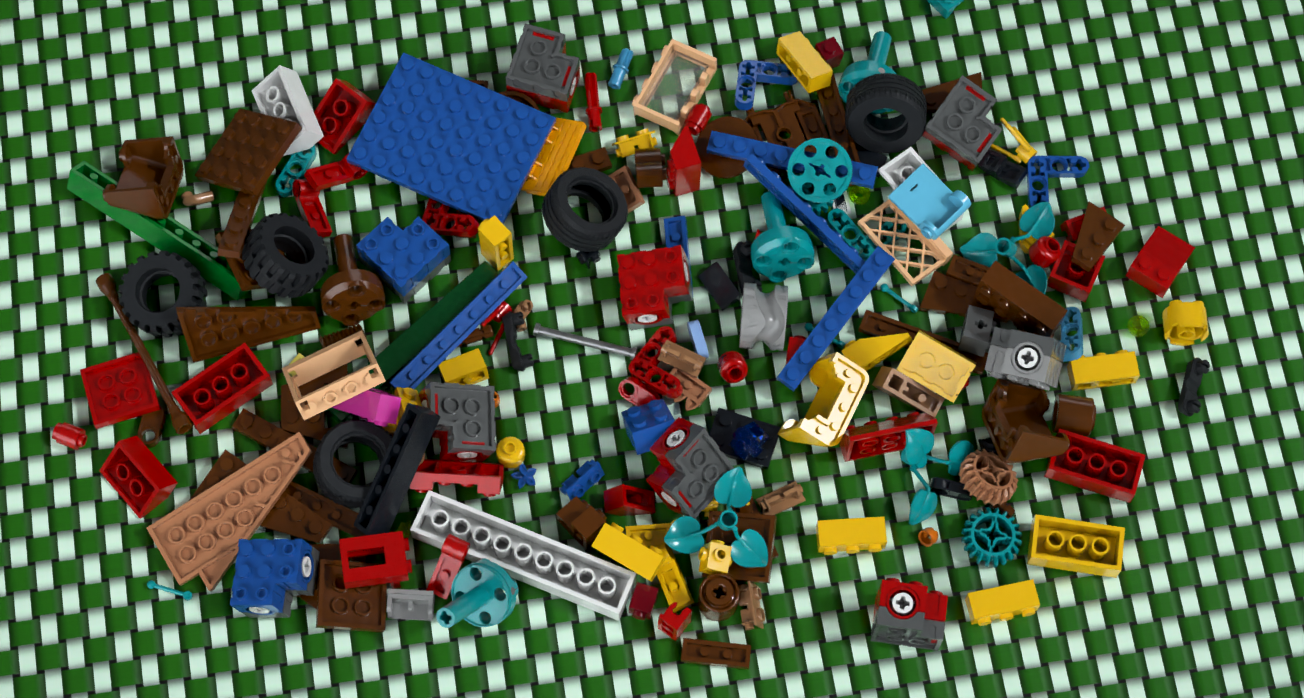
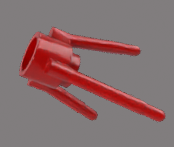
[481,301,512,355]

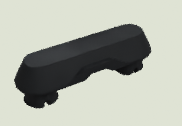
[733,241,762,296]
[502,311,534,371]
[1178,357,1210,417]

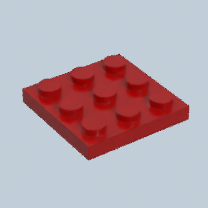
[80,352,161,429]

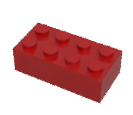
[171,343,273,434]
[1044,429,1146,503]

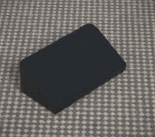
[698,262,741,311]

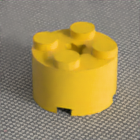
[1162,300,1209,346]

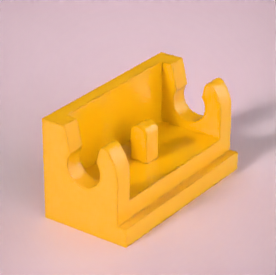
[438,348,489,385]

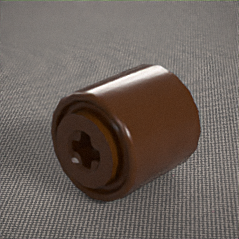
[1051,394,1096,437]
[698,573,740,622]

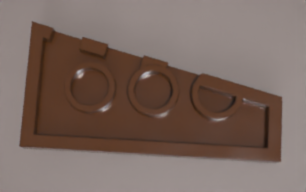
[919,271,1009,323]

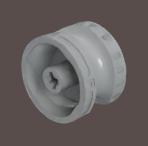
[739,282,788,351]

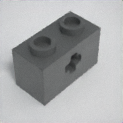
[958,305,996,357]

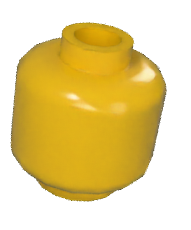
[496,436,525,469]

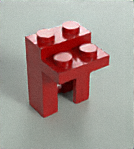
[339,531,412,589]

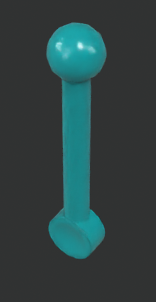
[880,284,919,313]
[804,323,845,349]
[147,580,193,601]

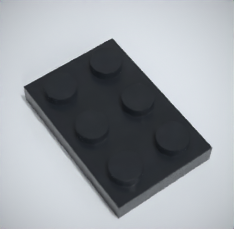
[709,408,781,470]

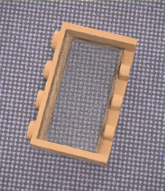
[632,39,717,136]

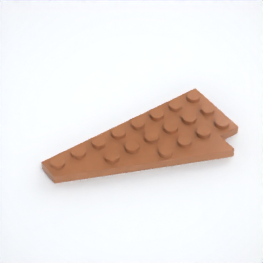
[147,432,312,591]

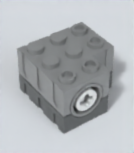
[984,327,1067,391]

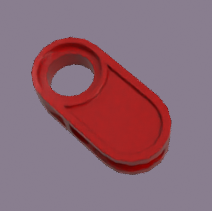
[618,377,660,407]

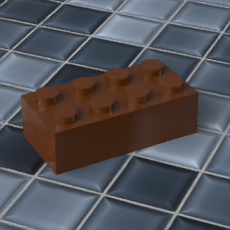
[974,261,1068,338]

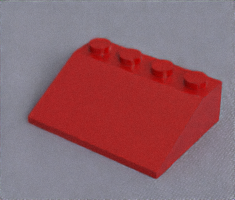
[840,412,938,462]

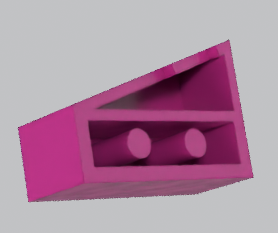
[333,388,401,427]

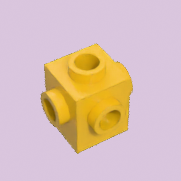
[698,540,732,575]

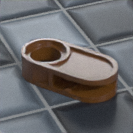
[137,406,166,448]

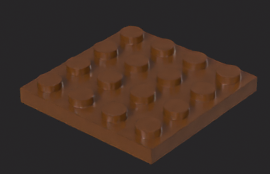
[195,108,302,196]

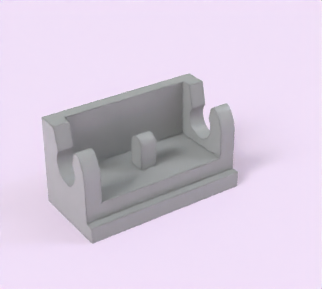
[387,589,435,621]

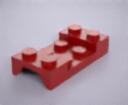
[410,459,504,497]

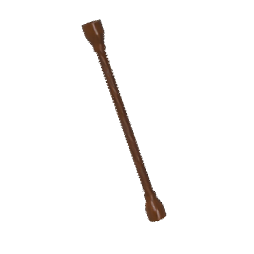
[96,273,193,434]

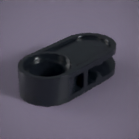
[929,477,972,501]

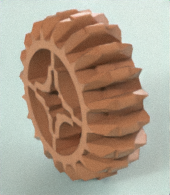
[958,449,1019,506]

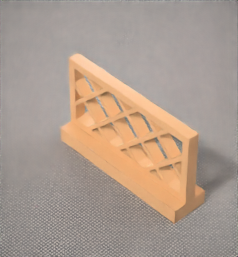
[857,199,953,286]

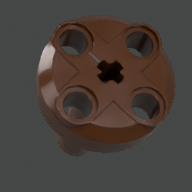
[320,234,386,326]

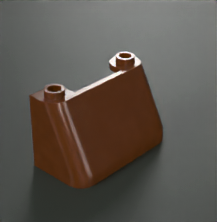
[103,136,184,219]
[982,379,1070,464]

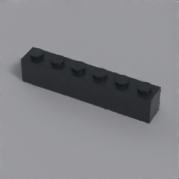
[354,403,440,535]

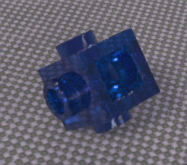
[729,422,769,460]

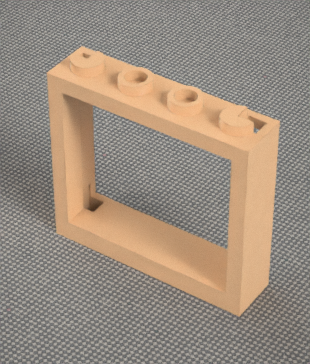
[282,330,386,420]

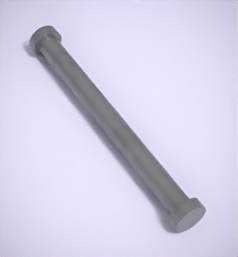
[533,323,637,360]

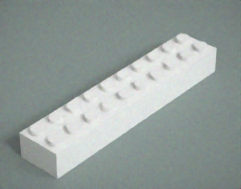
[410,490,637,621]

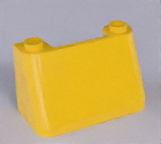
[777,352,869,447]

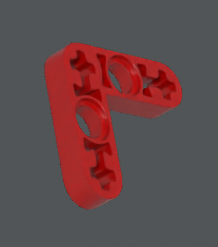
[422,198,479,237]
[628,326,683,399]

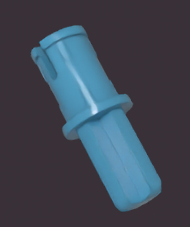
[608,48,633,90]

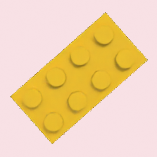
[1027,514,1125,578]

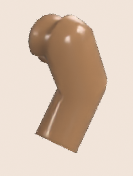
[181,191,214,206]
[513,299,533,332]

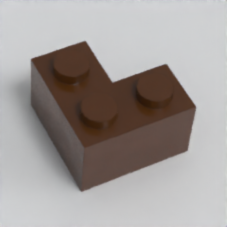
[556,496,607,552]

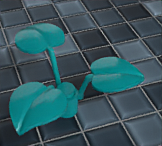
[960,202,1055,294]
[901,428,975,525]
[664,467,768,568]

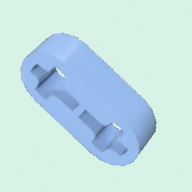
[687,319,709,359]

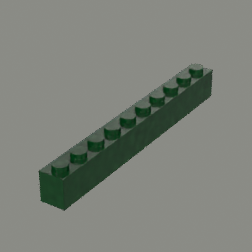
[326,261,498,424]

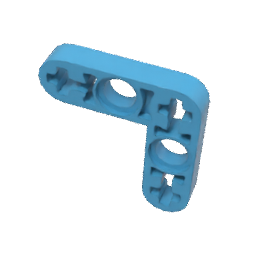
[1060,307,1083,362]

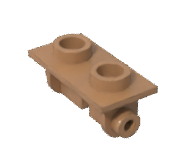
[657,340,706,378]
[756,481,806,515]
[739,581,765,630]

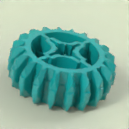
[961,507,1022,568]

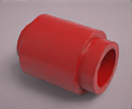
[684,103,712,136]
[52,422,87,450]

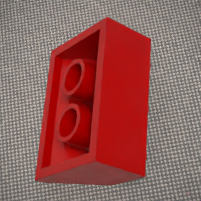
[666,126,701,197]
[99,435,178,519]

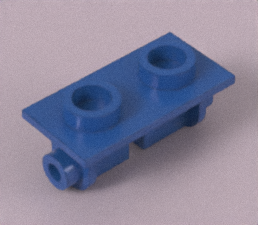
[560,459,605,501]

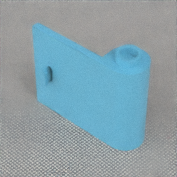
[887,164,971,240]

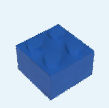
[621,399,675,455]

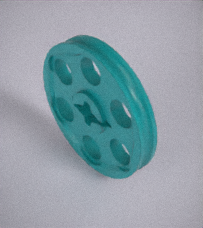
[788,138,853,203]

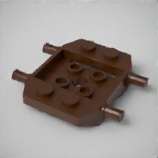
[744,90,832,184]

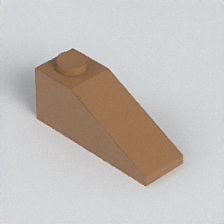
[872,366,945,417]

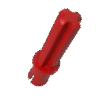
[585,72,602,132]

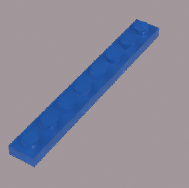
[707,131,878,189]
[743,153,866,274]
[776,246,895,392]
[388,261,527,389]

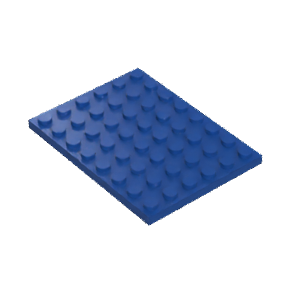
[346,53,556,224]

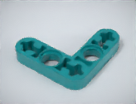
[275,146,317,197]
[827,208,907,261]

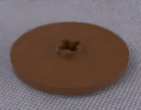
[696,116,758,179]

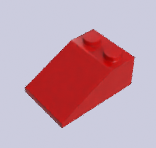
[314,78,376,155]
[1126,226,1195,298]

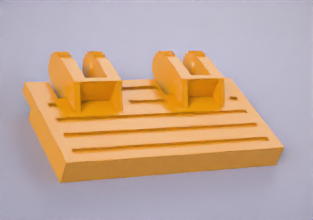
[521,118,587,196]

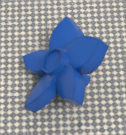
[510,464,536,489]

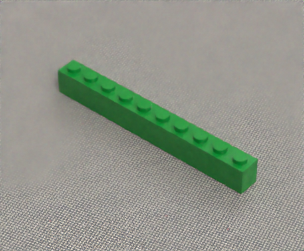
[67,161,250,301]

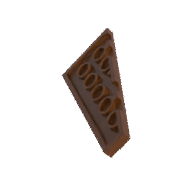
[176,306,321,363]
[189,449,334,544]

